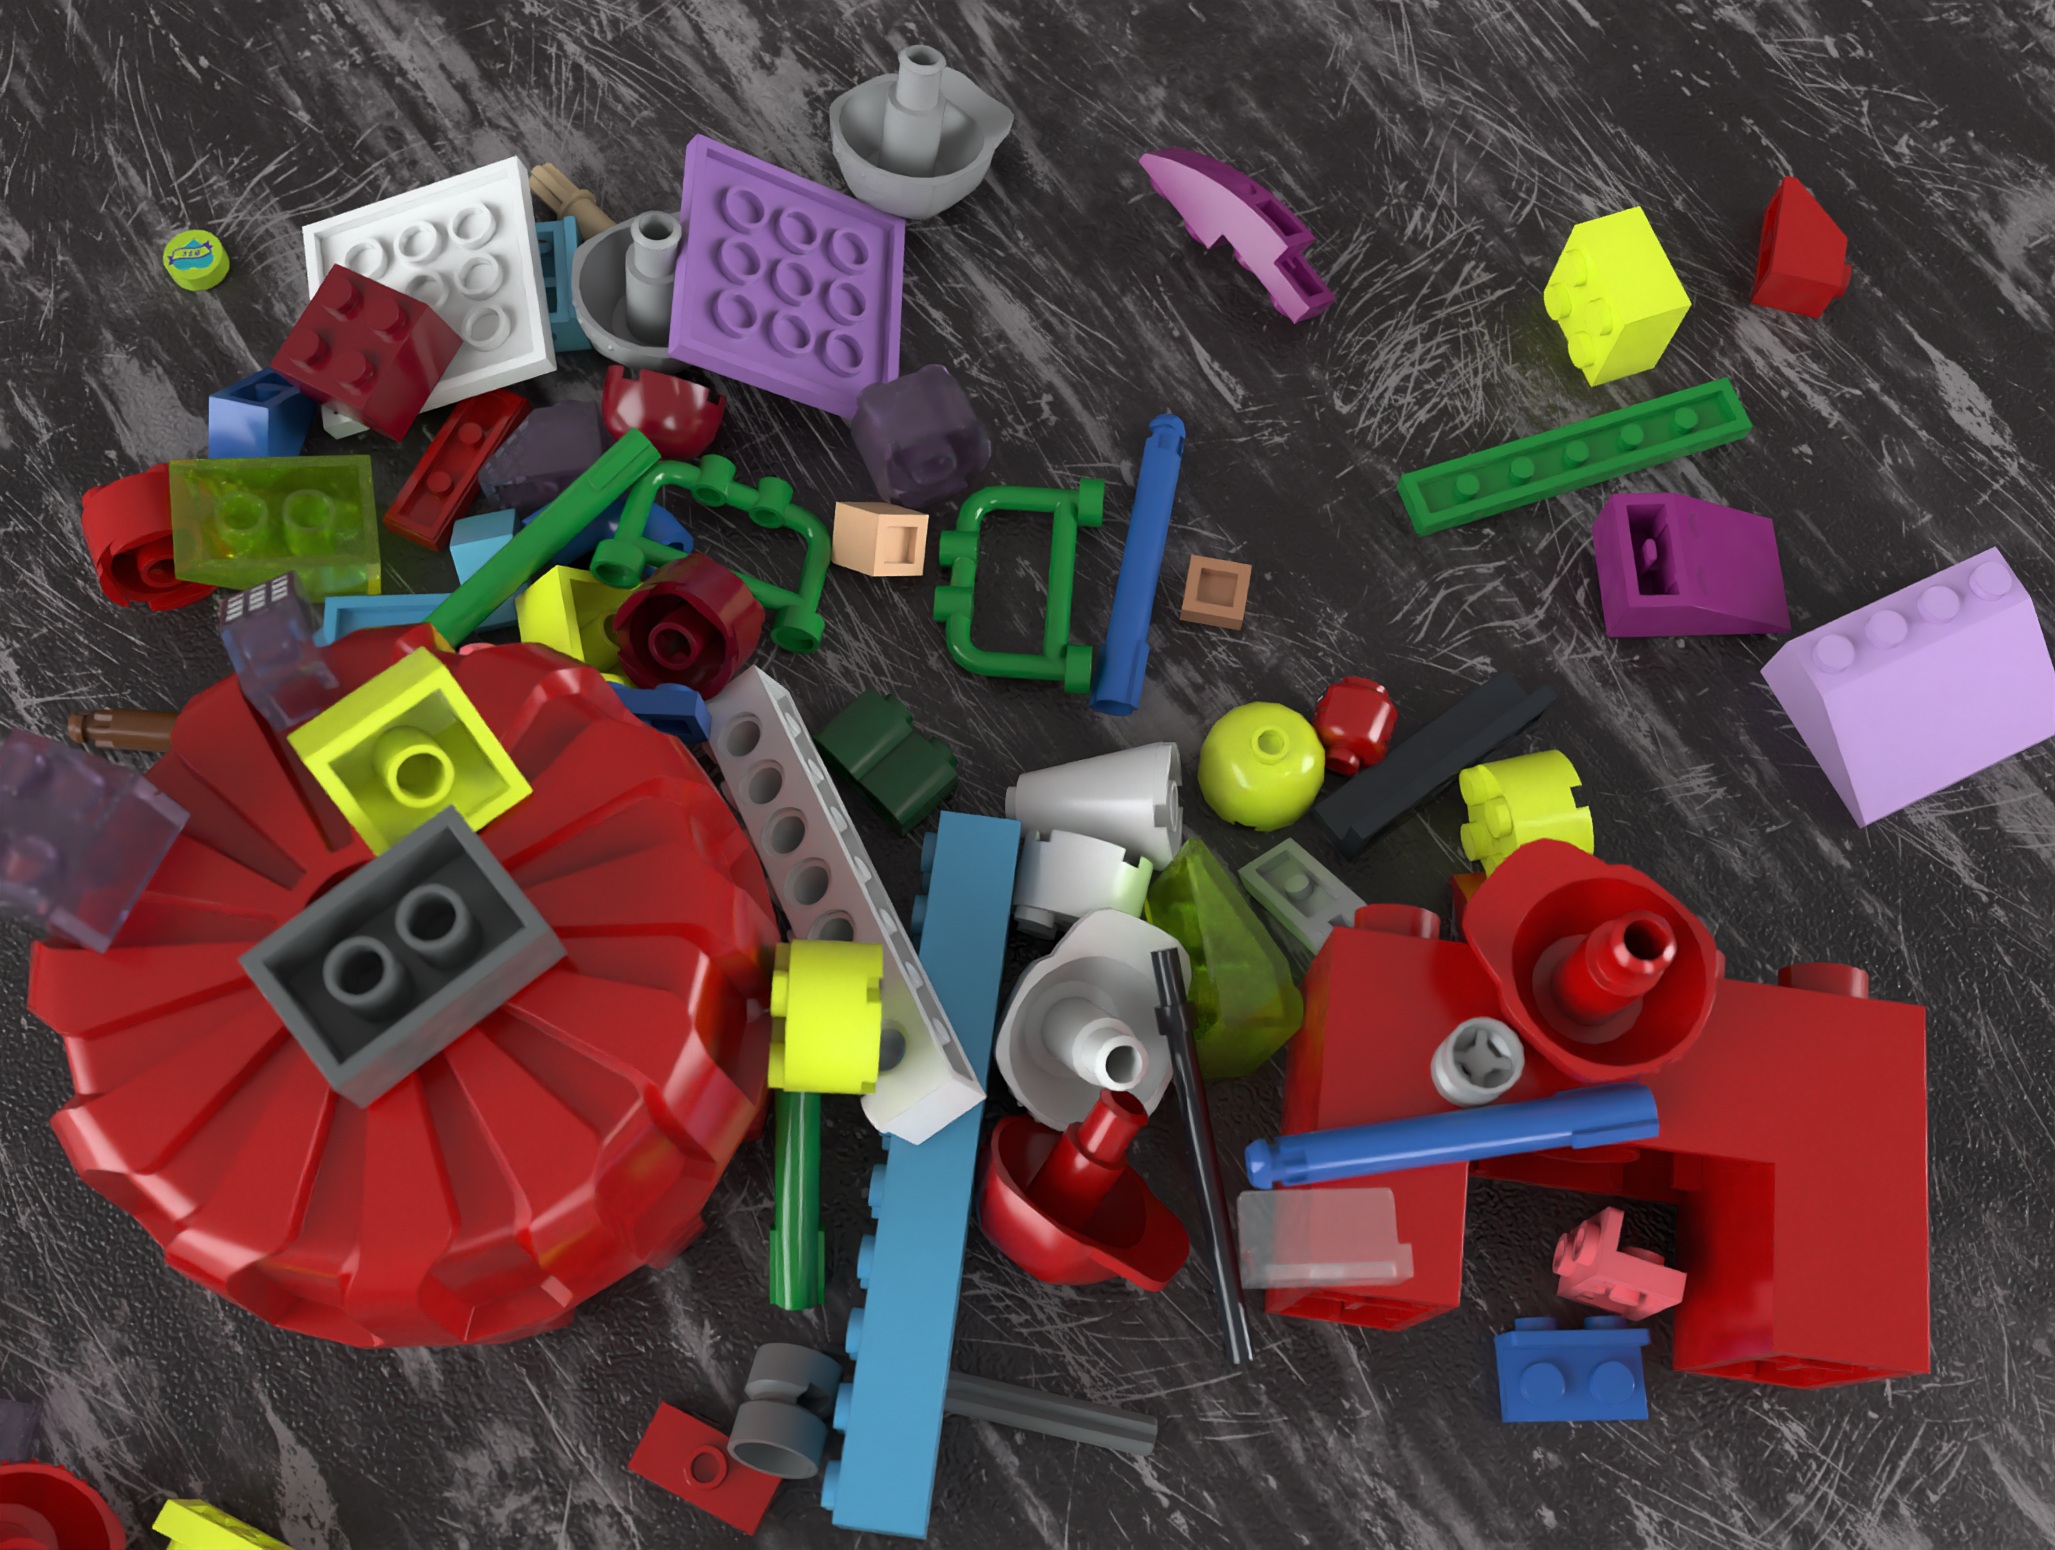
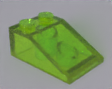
[169,455,381,603]
[1144,839,1303,1078]

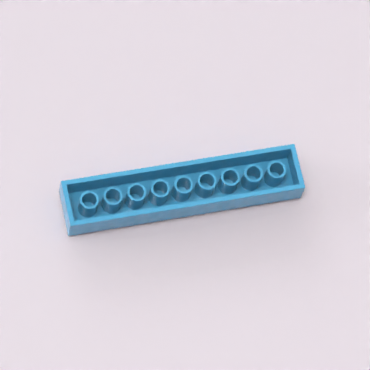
[821,810,1021,1540]

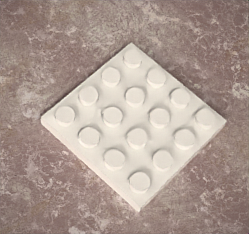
[302,156,557,439]

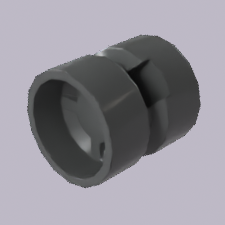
[727,1343,845,1479]

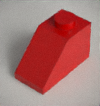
[1751,176,1852,319]

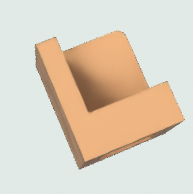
[831,502,929,576]

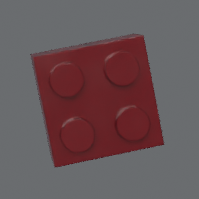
[269,263,464,443]

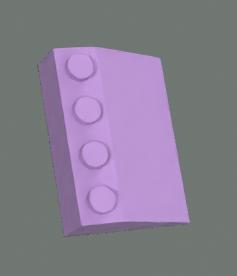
[1760,546,2055,829]

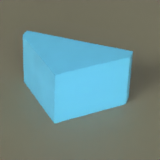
[450,508,531,633]

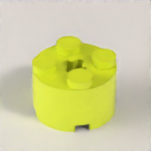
[1459,749,1594,878]
[768,939,883,1095]

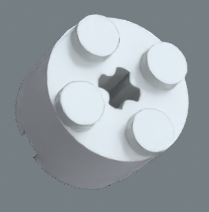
[1010,829,1154,940]

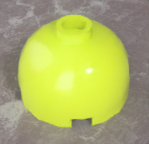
[1197,701,1325,832]

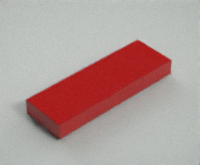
[382,388,531,553]

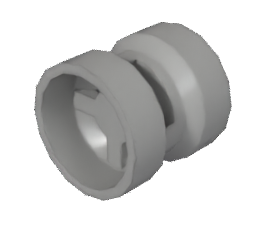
[1430,1018,1524,1108]

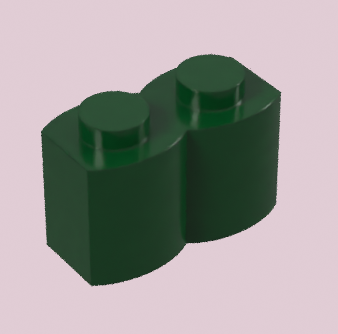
[813,687,958,838]

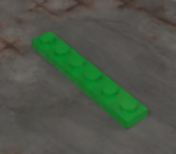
[1396,377,1753,538]

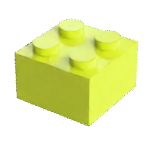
[1543,206,1692,387]

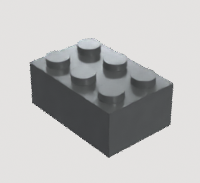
[238,803,568,1109]

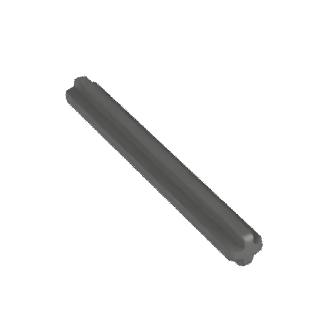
[819,1342,1158,1456]

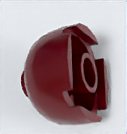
[601,365,727,462]

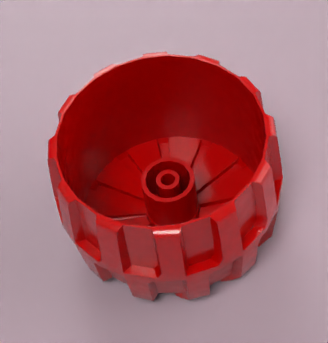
[27,622,781,1349]

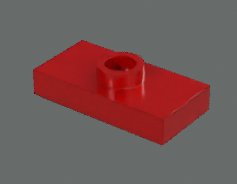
[627,1401,784,1536]

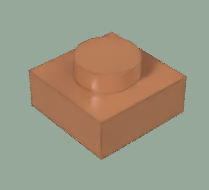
[1180,555,1252,630]

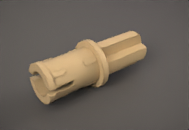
[529,163,617,241]

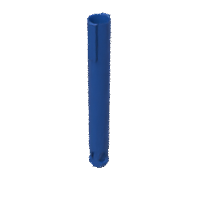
[1089,414,1186,716]
[1245,1081,1660,1190]

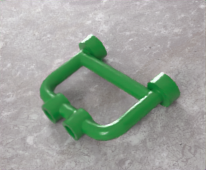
[590,454,832,654]
[934,478,1105,695]

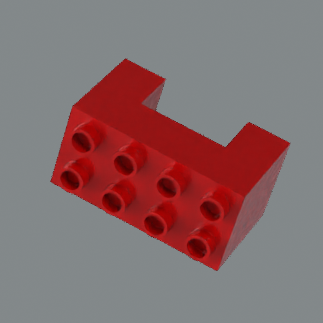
[1263,904,1930,1390]

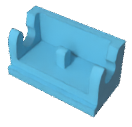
[535,216,592,352]

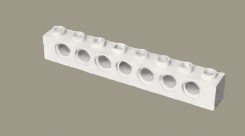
[701,664,986,1145]

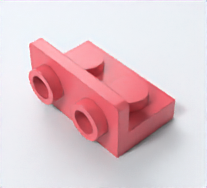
[1552,1206,1687,1321]

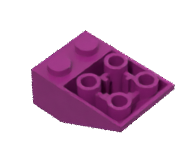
[1591,492,1791,637]

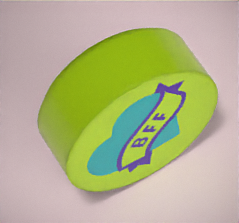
[163,230,229,291]

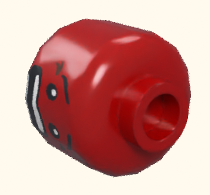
[1310,677,1398,775]

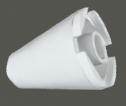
[1005,741,1183,871]

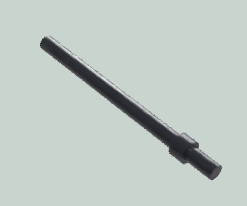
[1150,947,1256,1364]

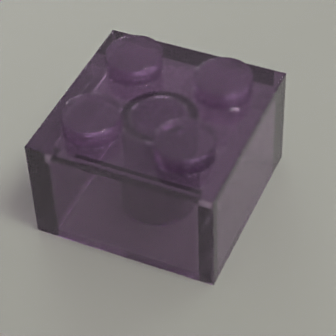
[0,727,191,954]

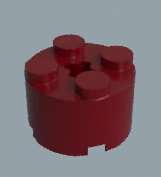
[613,553,765,702]

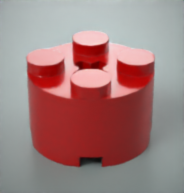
[81,463,233,611]

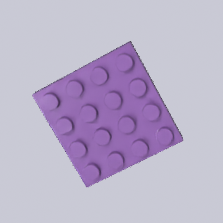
[668,133,905,431]

